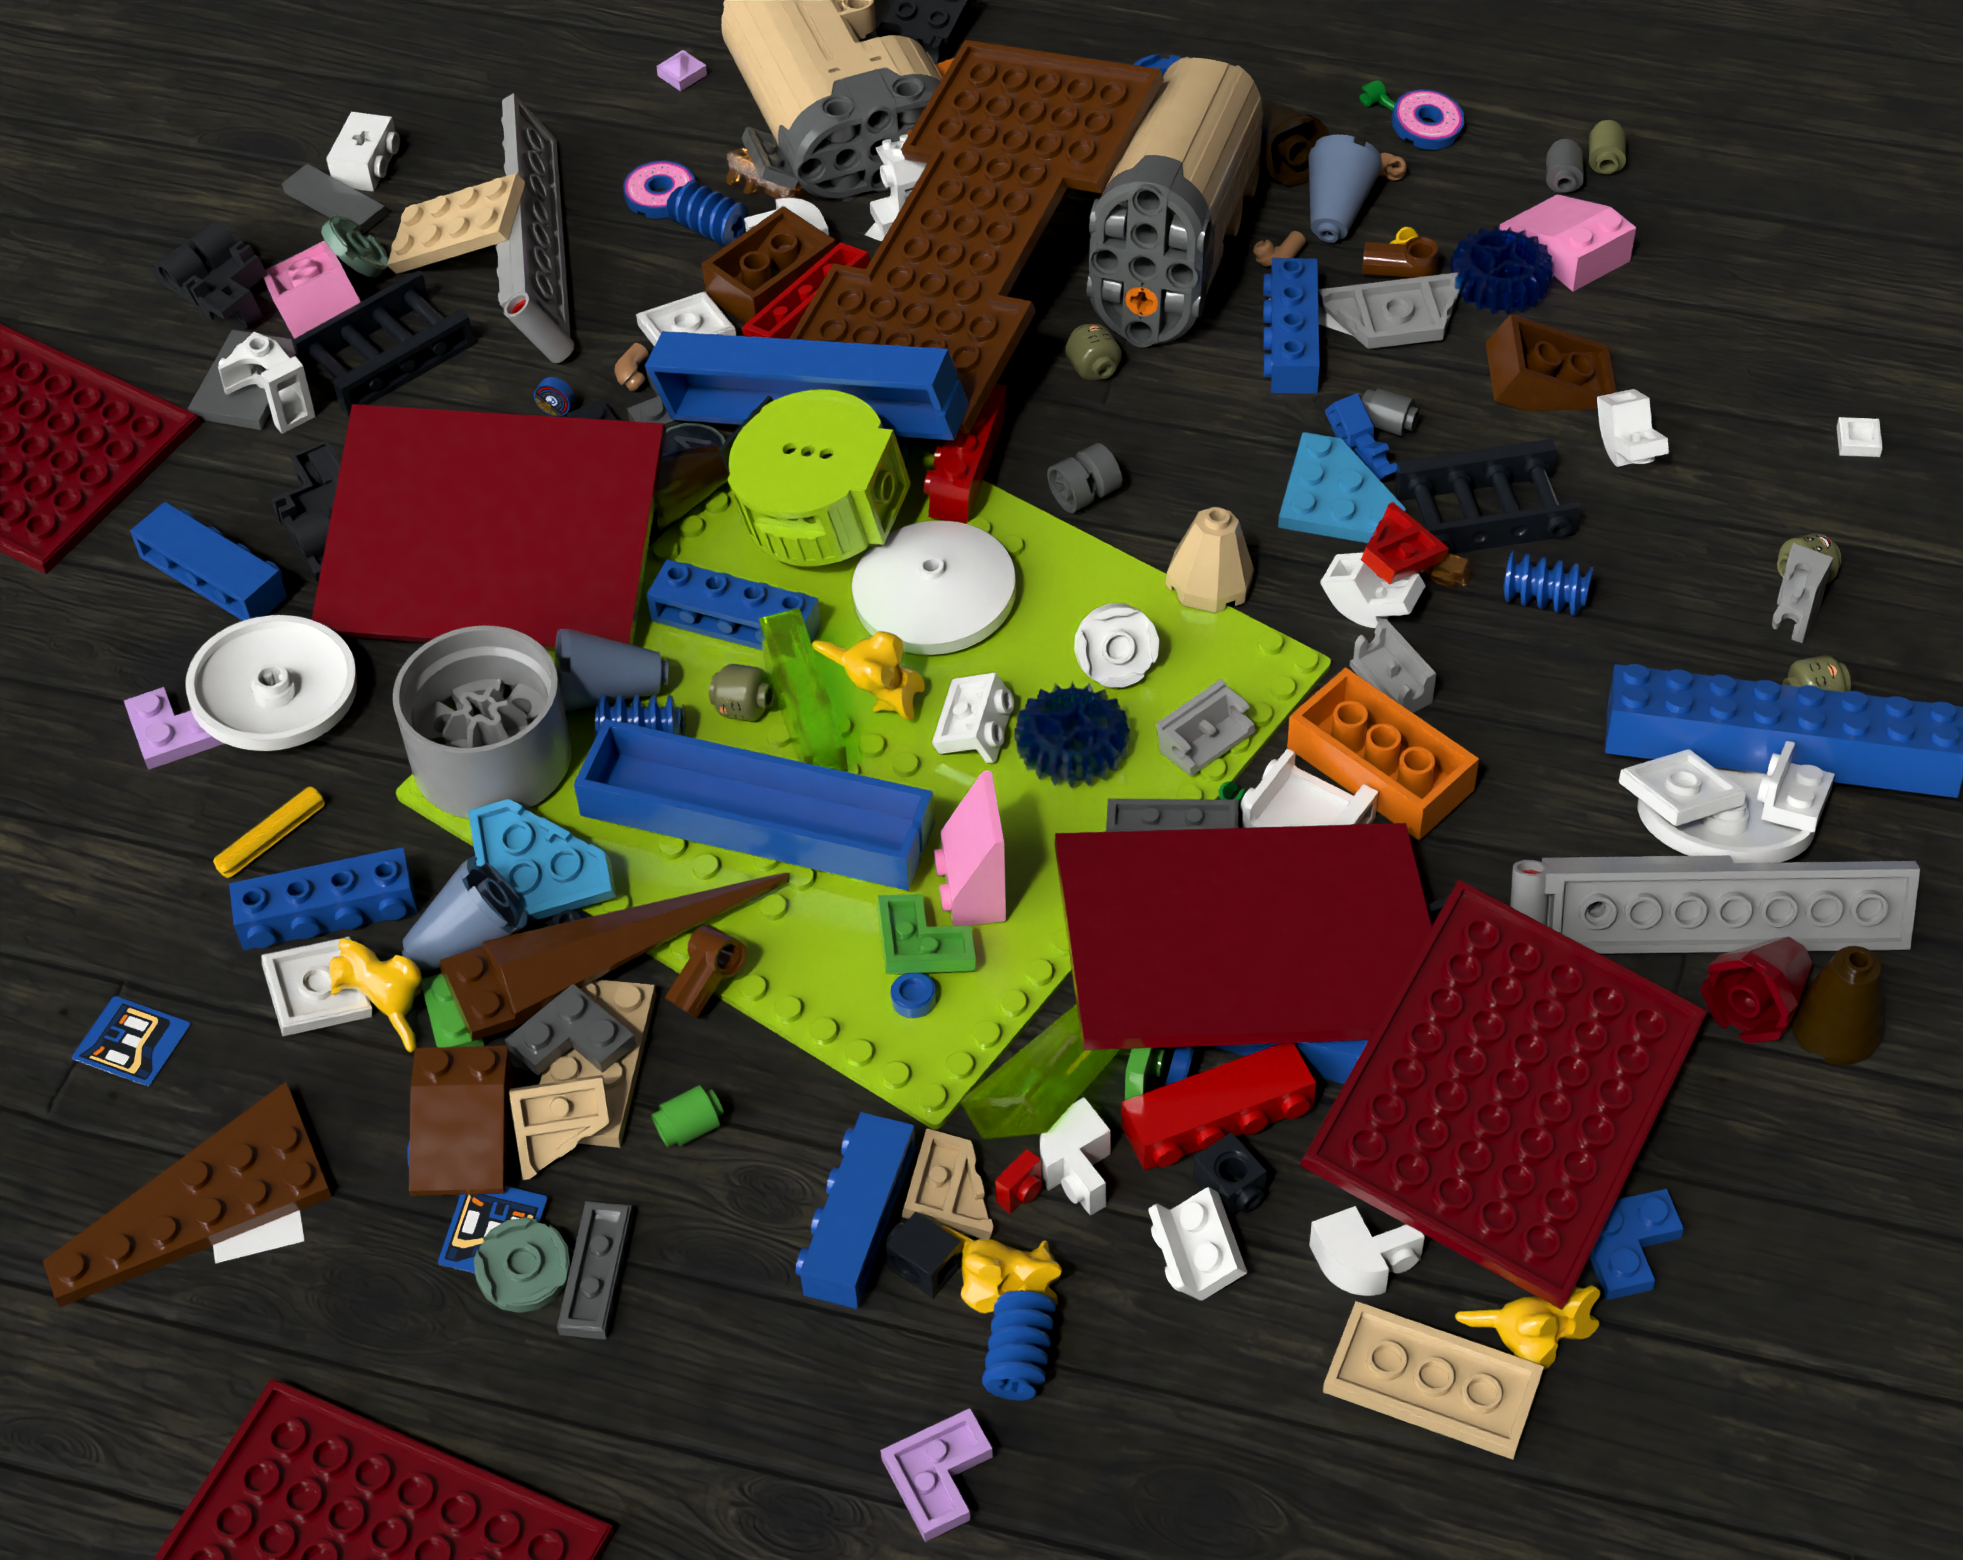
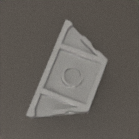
[1318,272,1463,349]

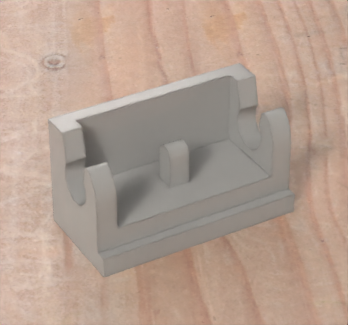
[1772,543,1834,643]
[1349,619,1436,713]
[1156,679,1255,776]

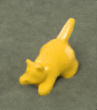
[811,631,925,721]
[329,938,422,1053]
[940,1225,1062,1313]
[1455,1285,1600,1370]

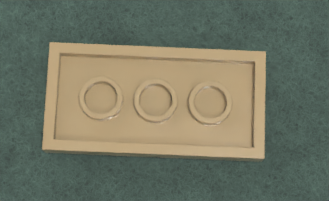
[387,173,526,274]
[539,979,657,1148]
[1323,1301,1544,1460]

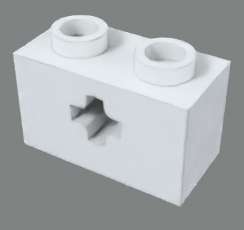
[326,112,400,192]

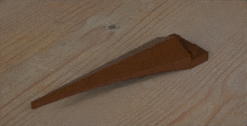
[440,872,790,1041]

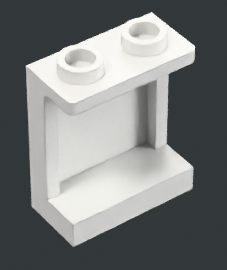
[1240,748,1378,828]

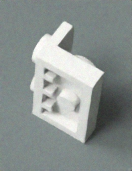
[932,672,1014,763]
[1757,741,1835,833]
[1148,1187,1247,1301]

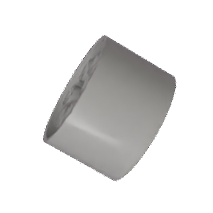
[393,626,572,818]

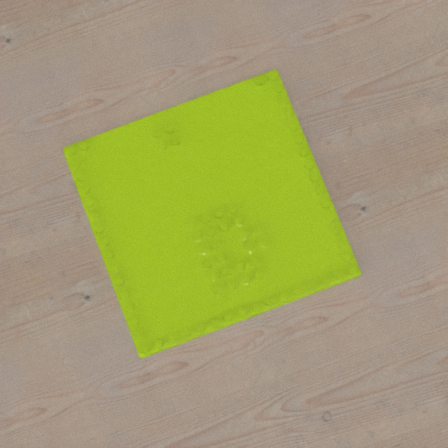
[396,444,1331,1129]

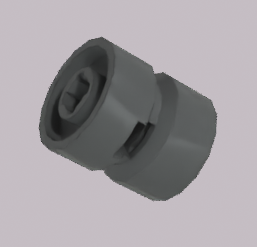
[1047,443,1122,513]

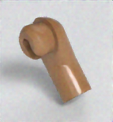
[1379,153,1407,181]
[1253,231,1306,267]
[614,343,648,391]

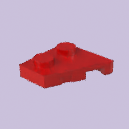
[1361,502,1449,585]

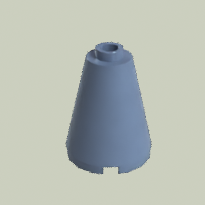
[1308,135,1382,242]
[554,628,669,712]
[402,856,527,973]

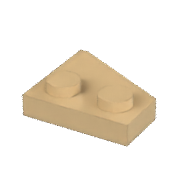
[509,1075,610,1180]
[902,1128,994,1239]

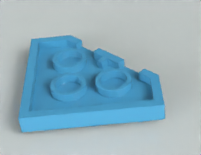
[1278,432,1405,543]
[468,799,617,923]

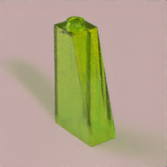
[758,608,848,772]
[960,1004,1120,1139]

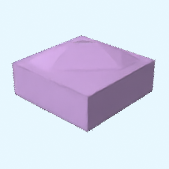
[656,50,707,92]

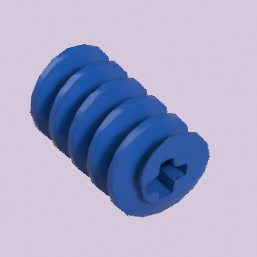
[666,180,748,246]
[1503,550,1594,616]
[595,694,686,738]
[982,1290,1056,1401]

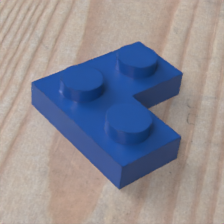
[1589,1189,1684,1300]

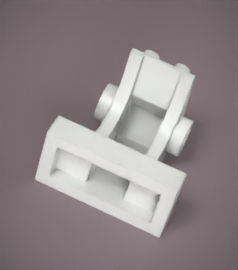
[870,134,927,236]
[218,332,315,434]

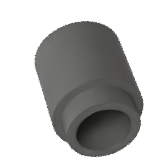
[1546,139,1584,193]
[1362,388,1420,436]

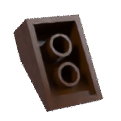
[701,206,836,324]
[1485,314,1617,411]
[409,1046,515,1196]

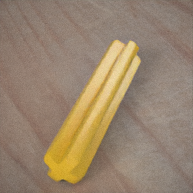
[213,786,325,878]

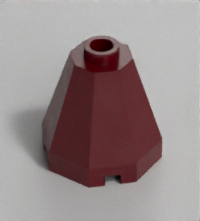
[1700,936,1812,1043]

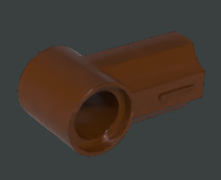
[1363,236,1438,279]
[665,925,747,1018]

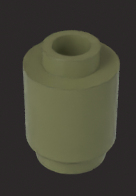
[1589,120,1626,174]

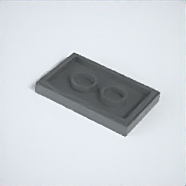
[187,330,296,430]

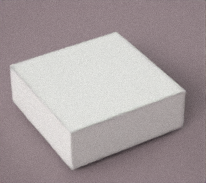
[1837,417,1883,457]

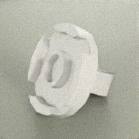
[1074,603,1159,687]

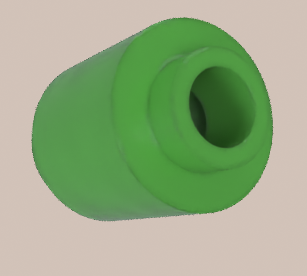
[651,1085,724,1147]

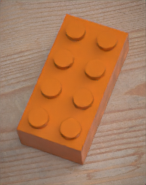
[1287,667,1479,840]

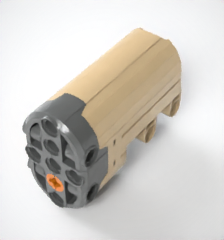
[721,0,942,202]
[1086,56,1263,348]

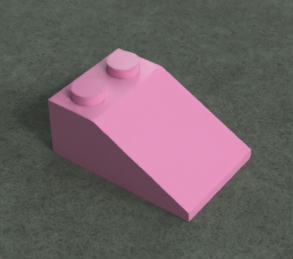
[1500,194,1636,292]
[263,241,361,339]
[934,771,1006,926]

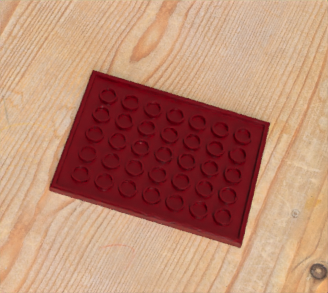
[0,324,201,574]
[311,404,666,652]
[1054,823,1432,1050]
[1300,879,1707,1310]
[153,1378,615,1560]

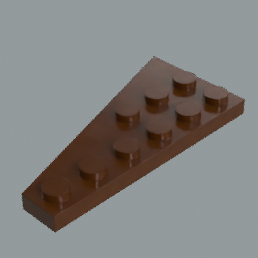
[43,1082,332,1307]

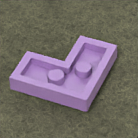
[124,687,225,770]
[880,1408,993,1542]

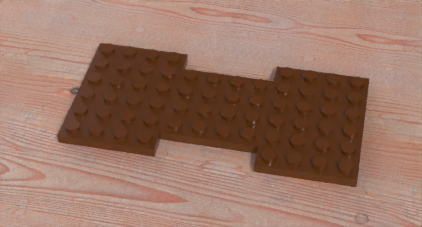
[789,40,1164,434]

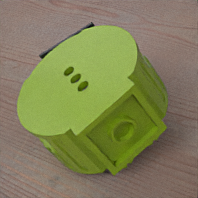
[719,389,911,566]

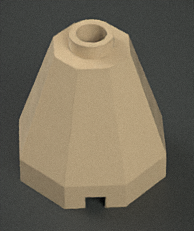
[1165,507,1254,613]

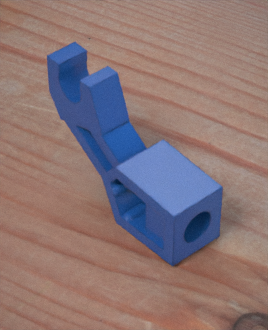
[1325,393,1397,480]

